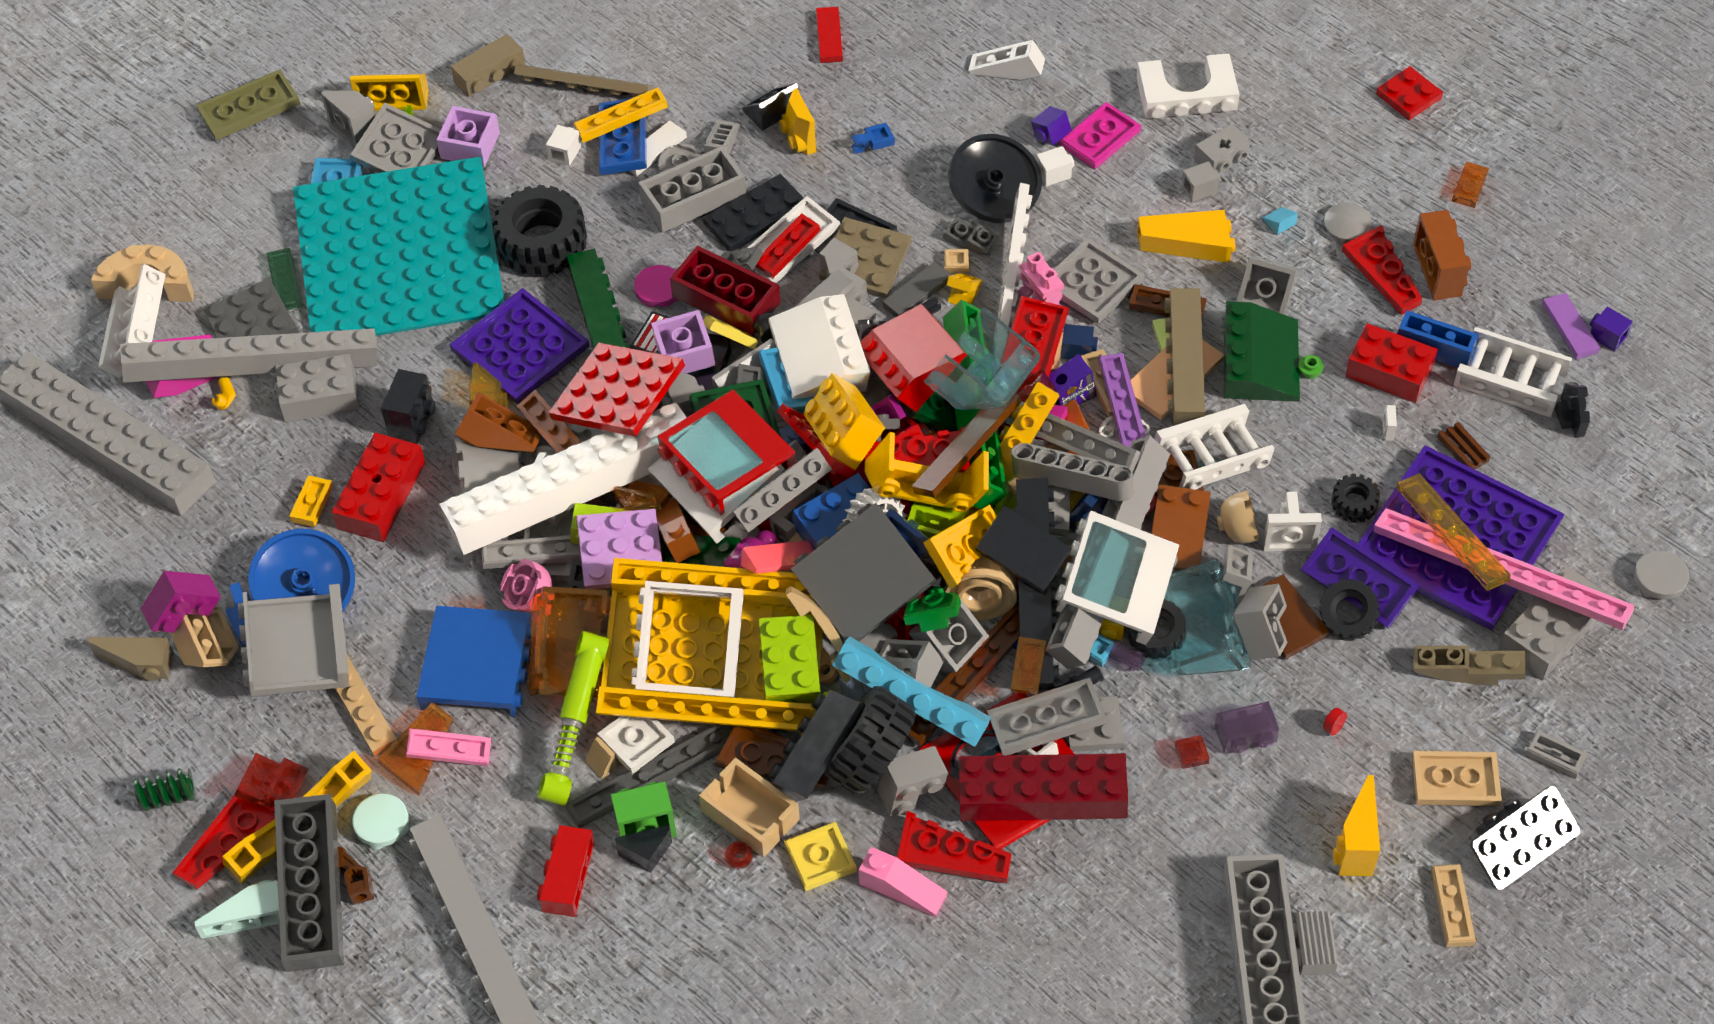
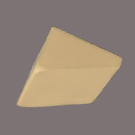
[586,737,617,778]

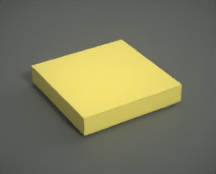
[703,315,758,349]
[784,821,857,892]

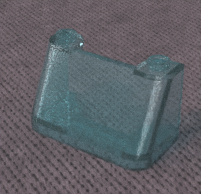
[1164,558,1251,676]

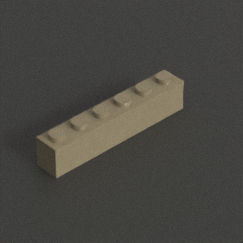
[1164,288,1205,426]

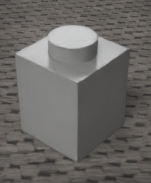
[1181,161,1221,202]

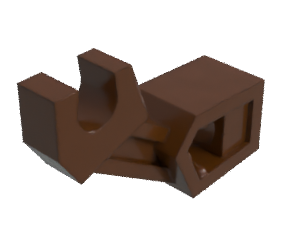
[338,846,374,905]

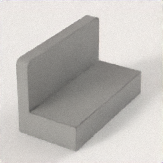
[1223,545,1253,605]

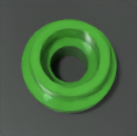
[1298,355,1324,379]

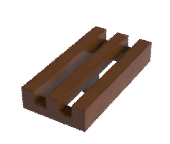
[1437,422,1491,469]

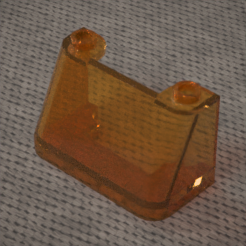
[529,586,611,698]

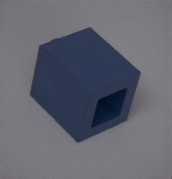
[1061,324,1098,359]

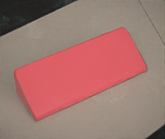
[741,541,814,574]

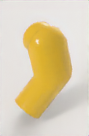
[212,377,236,410]

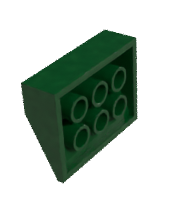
[1223,301,1300,402]

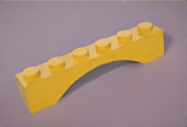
[222,751,372,885]

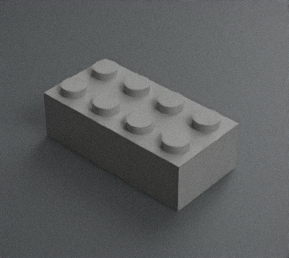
[638,146,746,232]
[1499,566,1609,680]

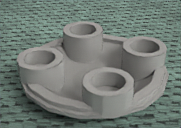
[1324,203,1372,243]

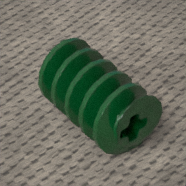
[134,768,195,811]

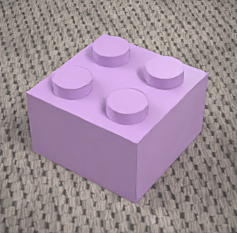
[437,106,500,167]
[651,310,715,373]

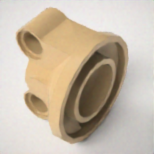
[943,555,1017,620]

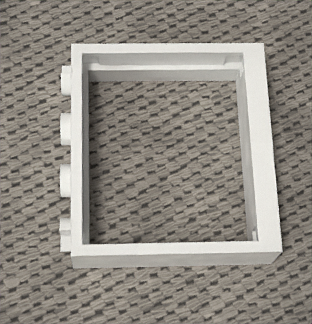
[631,581,744,698]

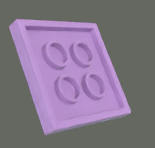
[577,509,662,591]

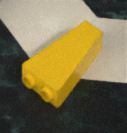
[1137,210,1235,263]

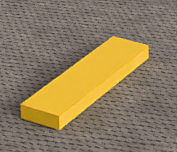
[574,87,668,143]

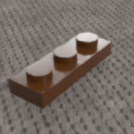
[1129,284,1207,321]

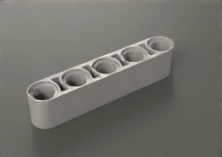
[1011,443,1134,501]

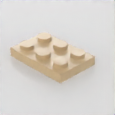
[1412,751,1502,806]

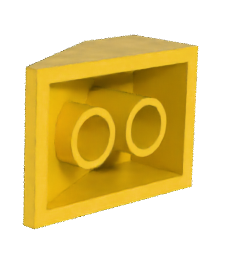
[1333,775,1380,876]

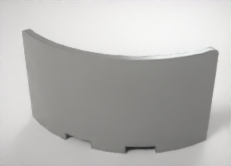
[451,438,520,497]

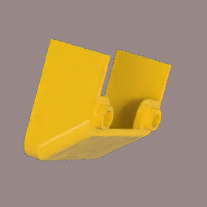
[864,432,989,512]

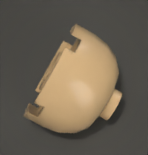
[1217,490,1260,544]

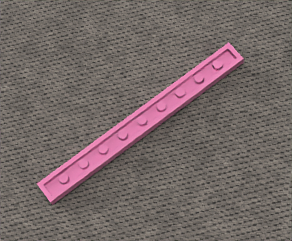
[1374,508,1635,630]

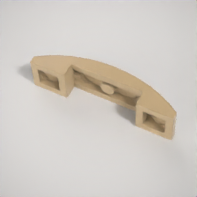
[786,586,850,683]

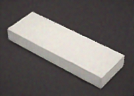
[630,121,687,177]

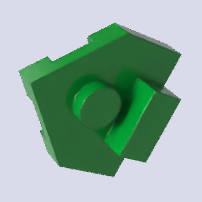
[903,586,961,632]

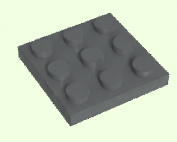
[203,278,299,338]

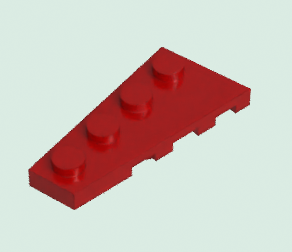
[777,403,855,478]
[864,427,969,473]

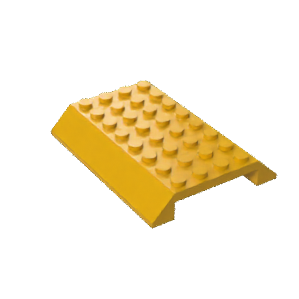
[596,558,823,731]

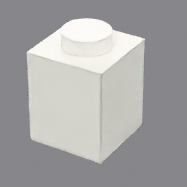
[546,125,581,166]
[1036,146,1074,186]

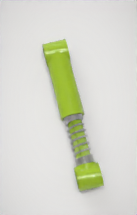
[537,631,609,806]

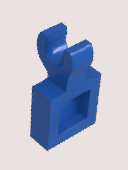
[851,123,895,154]

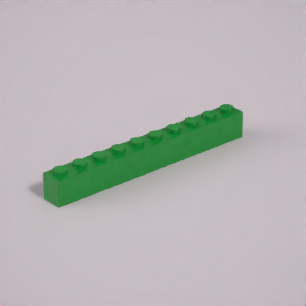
[943,300,1007,509]

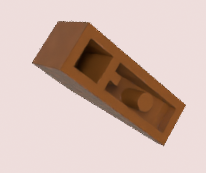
[654,499,700,563]

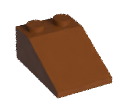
[455,392,542,452]
[1152,484,1211,573]

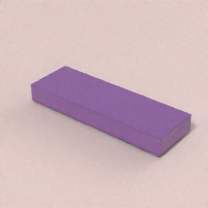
[1542,293,1600,360]

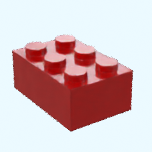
[1345,323,1438,403]

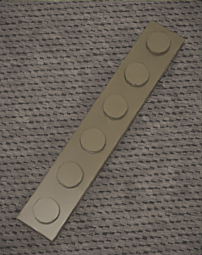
[514,65,654,97]

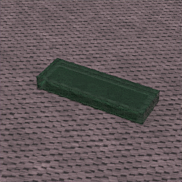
[267,247,303,310]

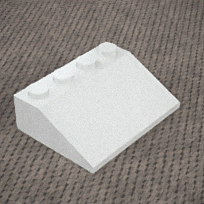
[768,294,870,399]

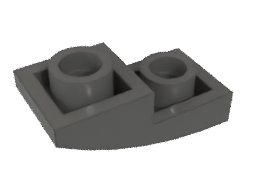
[943,217,999,255]

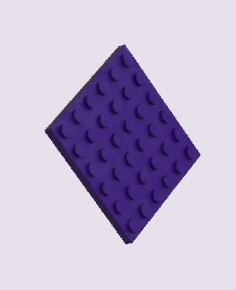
[1358,445,1565,631]

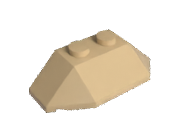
[170,605,239,667]

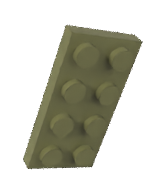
[196,69,301,140]

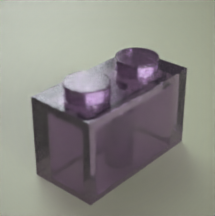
[1214,701,1279,754]

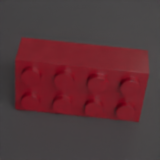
[670,245,781,336]

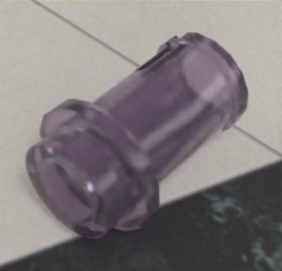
[1109,642,1145,671]

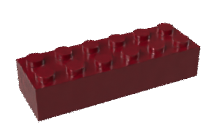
[959,753,1128,821]

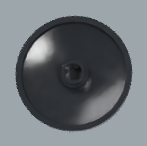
[948,134,1042,223]

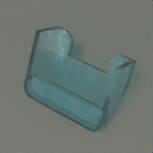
[924,307,1040,410]

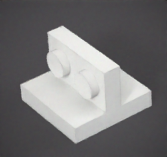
[1263,492,1322,552]

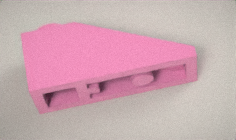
[859,847,947,917]

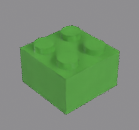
[611,782,677,837]

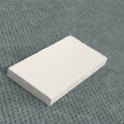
[747,196,840,283]

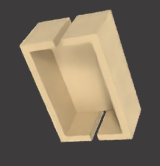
[699,758,800,858]

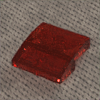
[234,753,309,808]

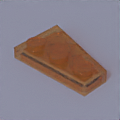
[378,702,453,795]

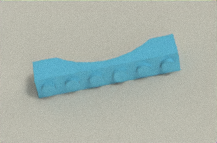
[832,636,991,747]

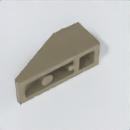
[88,637,173,681]

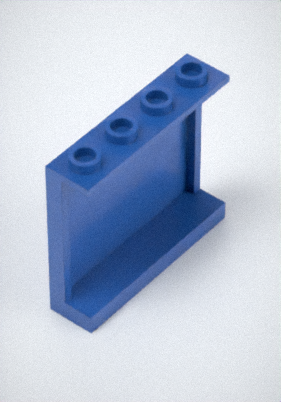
[416,606,536,717]

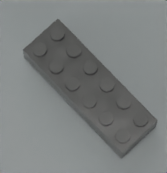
[274,794,344,972]

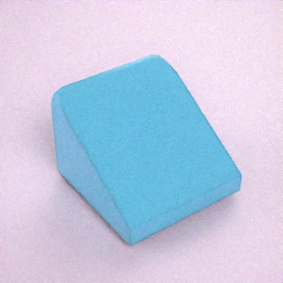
[1262,207,1298,235]

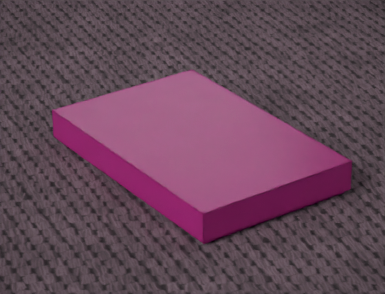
[1060,102,1141,169]

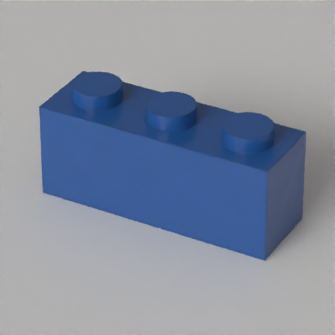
[1397,310,1479,368]

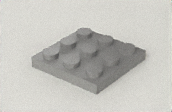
[350,103,441,173]
[1054,238,1145,324]

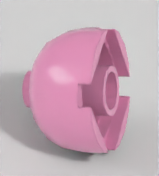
[501,559,552,612]

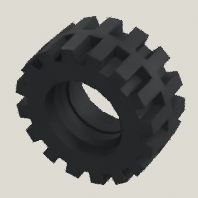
[1331,473,1380,523]

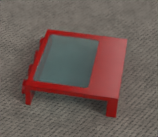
[657,390,796,516]

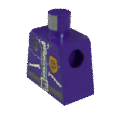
[1047,354,1097,406]

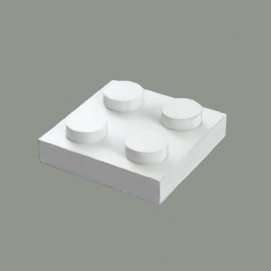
[597,716,675,774]

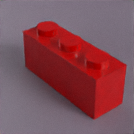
[537,825,595,917]

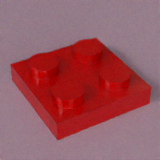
[1376,66,1443,120]

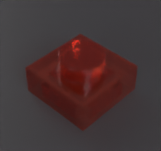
[1175,735,1210,769]

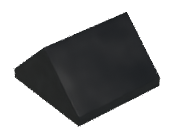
[742,83,799,131]

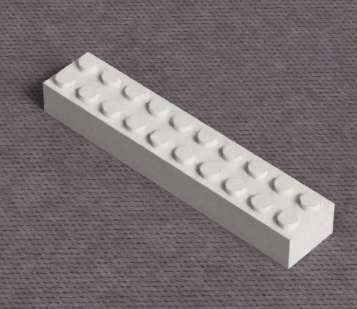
[440,402,694,555]

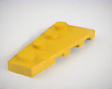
[923,505,997,589]

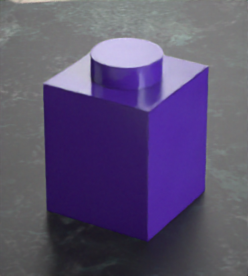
[1031,106,1072,146]
[1590,306,1633,352]

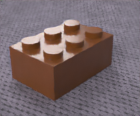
[1413,210,1471,301]

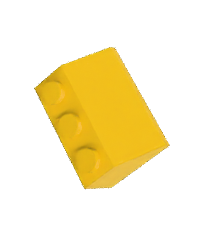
[350,73,429,111]

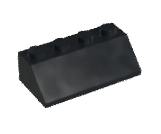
[768,690,865,802]

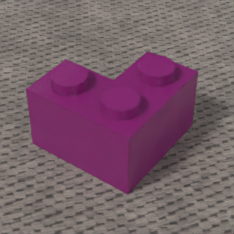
[140,571,221,633]

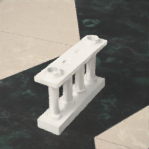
[98,264,166,378]
[1453,327,1572,418]
[1155,404,1275,490]

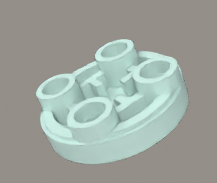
[352,794,409,850]

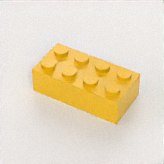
[803,373,885,470]

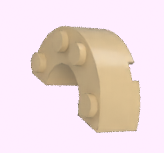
[91,245,194,302]

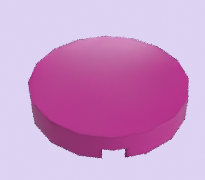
[634,265,678,307]

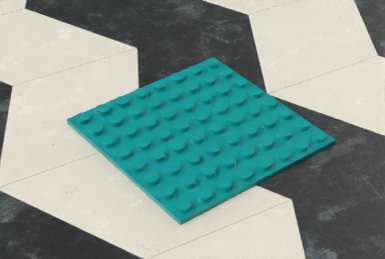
[293,156,505,336]

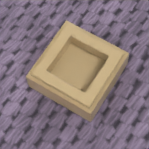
[944,249,969,273]

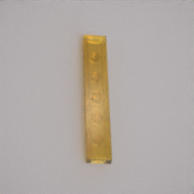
[1397,473,1511,591]

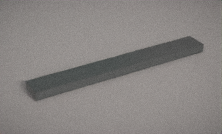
[565,724,768,828]

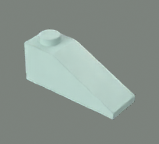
[195,880,280,939]

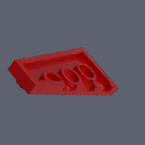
[1342,225,1422,315]
[172,787,275,890]
[897,811,1012,883]

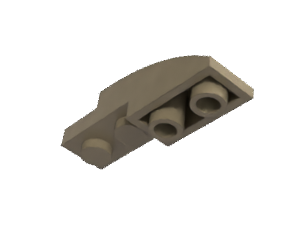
[1414,645,1526,685]

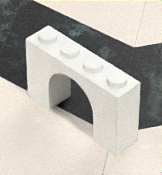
[1137,53,1240,119]

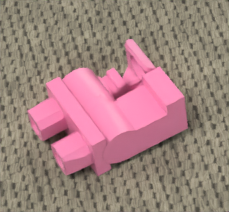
[1017,252,1064,305]

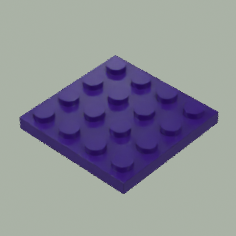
[450,288,590,404]

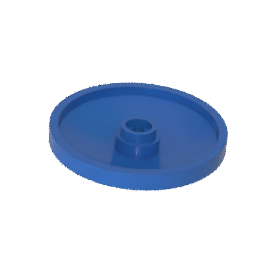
[248,529,355,613]

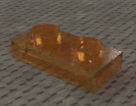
[1452,162,1489,208]
[1011,637,1046,695]

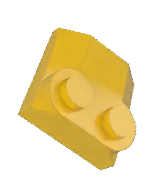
[779,88,816,155]

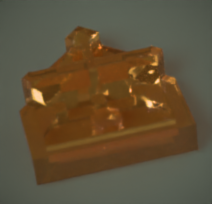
[614,480,672,511]

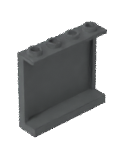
[791,503,937,641]

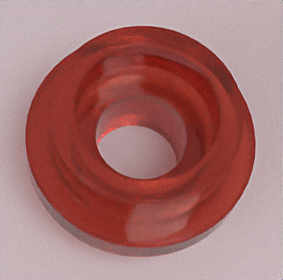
[725,841,753,869]

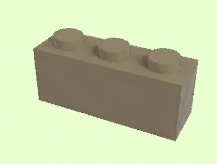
[451,34,526,97]

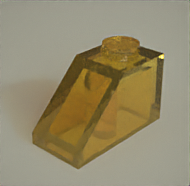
[469,363,508,407]

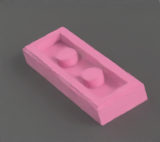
[406,729,491,766]

